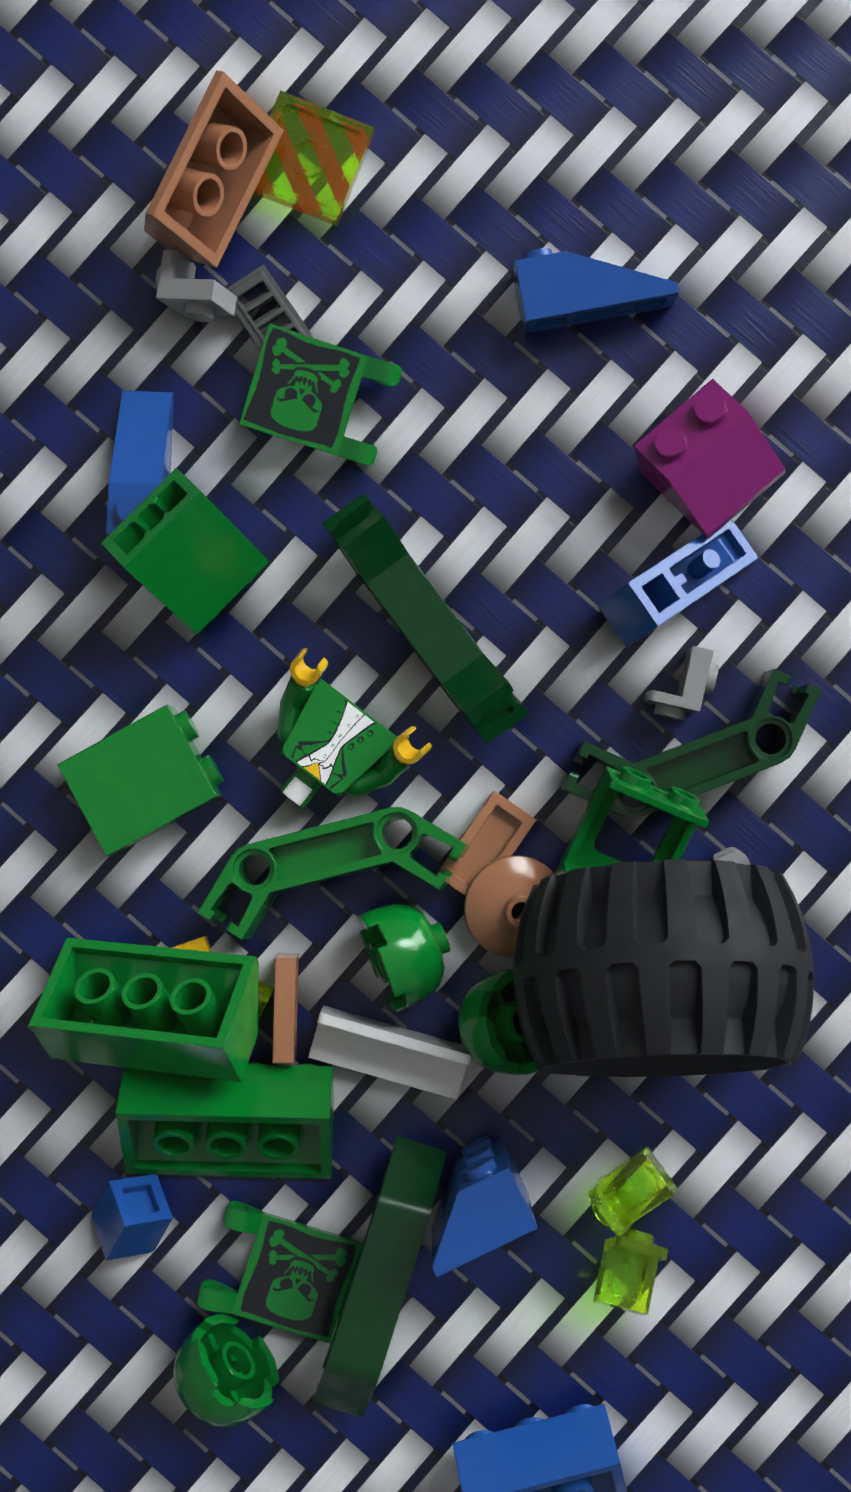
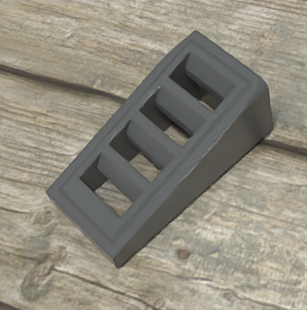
[226,264,314,352]

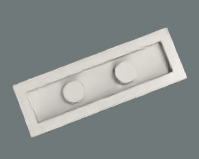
[308,1005,472,1100]

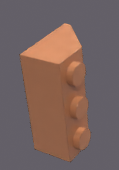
[144,70,284,268]

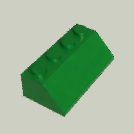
[28,938,259,1082]
[116,1063,334,1179]

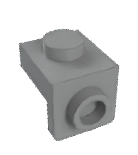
[155,249,237,322]
[643,646,718,721]

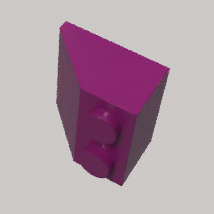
[634,379,786,539]

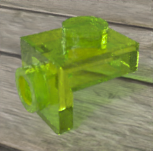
[588,1146,678,1236]
[593,1229,668,1315]

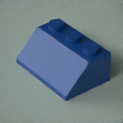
[431,1136,538,1277]
[452,1404,627,1492]

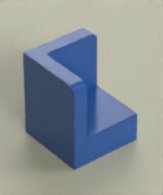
[92,1174,173,1261]

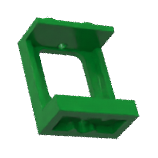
[554,766,709,876]

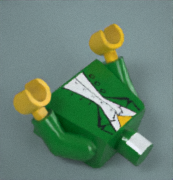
[277,648,432,809]

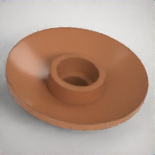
[464,855,554,957]

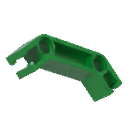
[198,807,470,940]

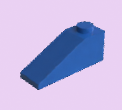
[512,248,679,334]
[106,390,174,536]
[598,519,759,648]

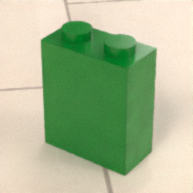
[101,468,269,635]
[57,704,224,856]

